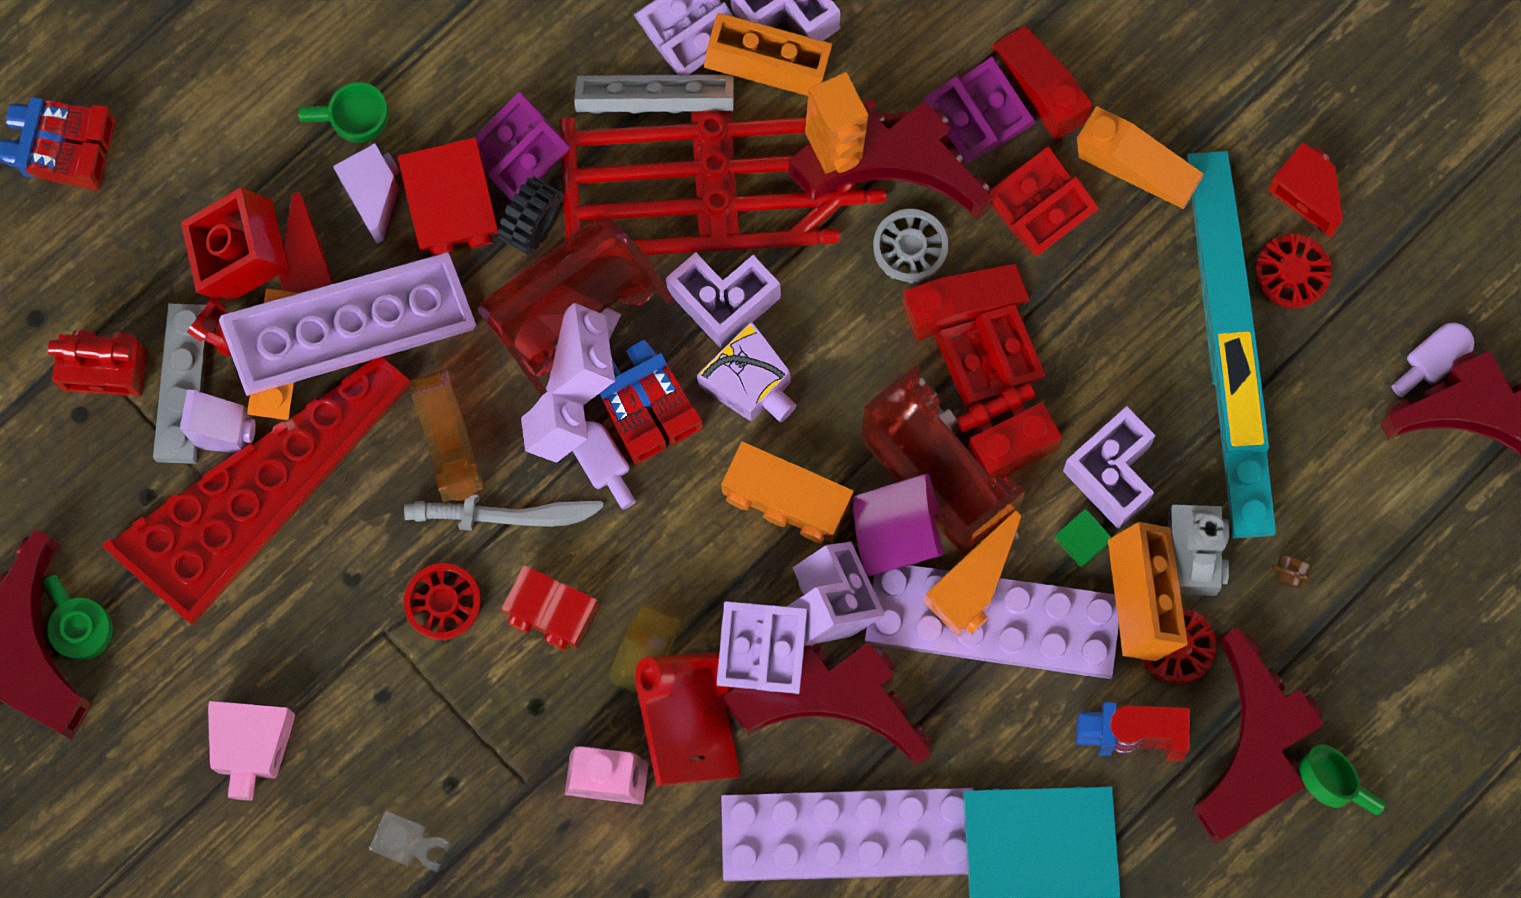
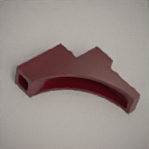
[788,101,992,220]
[1380,351,1521,456]
[0,529,93,740]
[1192,627,1324,846]
[723,642,932,768]

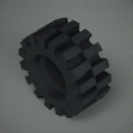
[498,176,564,255]

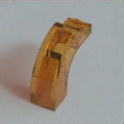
[409,368,484,502]

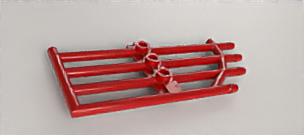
[559,100,909,260]

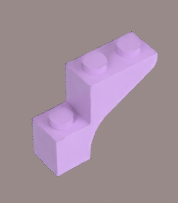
[521,303,615,463]

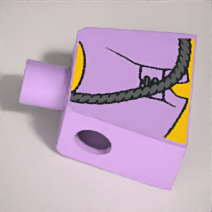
[697,322,797,423]

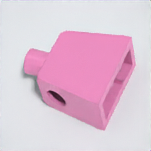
[208,701,295,800]
[565,746,649,805]

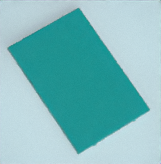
[963,786,1120,898]

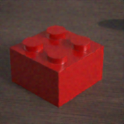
[181,187,289,303]

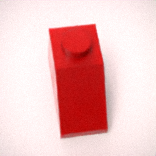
[1268,142,1343,238]

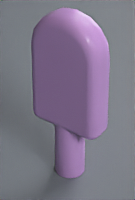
[1391,322,1474,397]
[573,421,636,510]

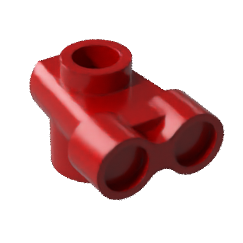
[187,298,232,356]

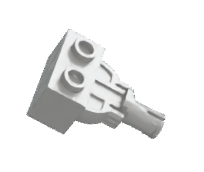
[1167,505,1229,596]

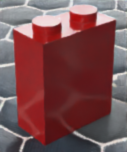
[398,137,499,257]

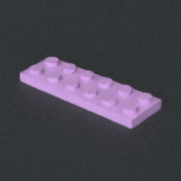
[219,252,476,396]
[865,565,1119,679]
[721,788,973,881]

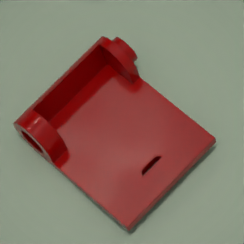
[635,652,741,786]

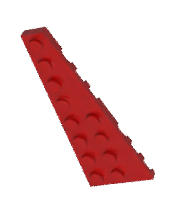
[102,357,412,626]

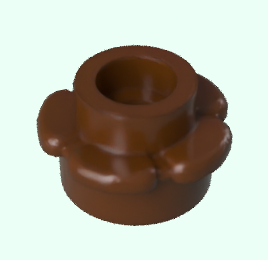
[1272,555,1312,589]

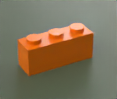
[704,12,832,96]
[805,72,868,174]
[721,441,854,544]
[1108,522,1188,661]

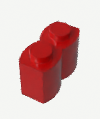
[501,566,600,651]

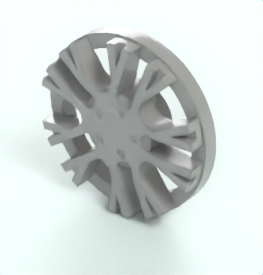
[873,209,948,283]

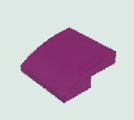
[923,57,1036,163]
[473,92,571,202]
[853,474,945,577]

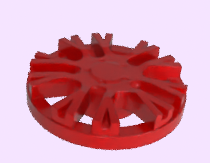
[1255,233,1332,309]
[404,563,481,641]
[1140,608,1217,685]

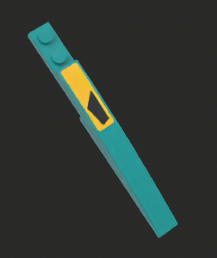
[1187,151,1276,539]

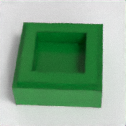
[1054,509,1112,568]

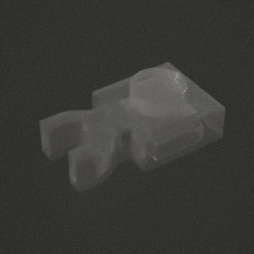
[369,811,451,873]

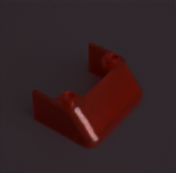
[478,217,675,396]
[861,365,1025,557]

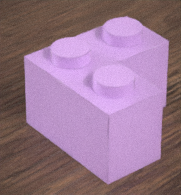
[731,0,840,41]
[666,252,781,349]
[1063,406,1155,530]
[787,542,885,646]

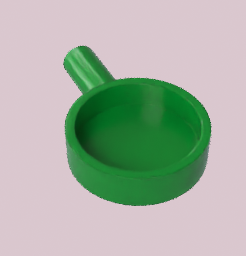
[299,82,389,143]
[43,575,113,661]
[1299,745,1386,816]

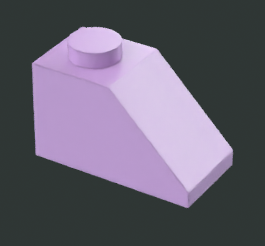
[333,144,400,244]
[180,389,256,453]

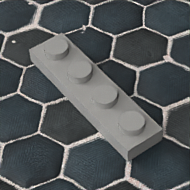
[574,75,734,114]
[153,304,208,464]

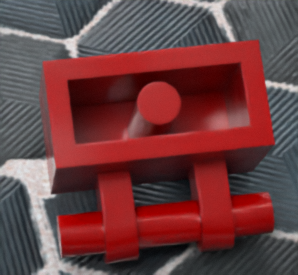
[48,330,148,397]
[956,383,1062,484]

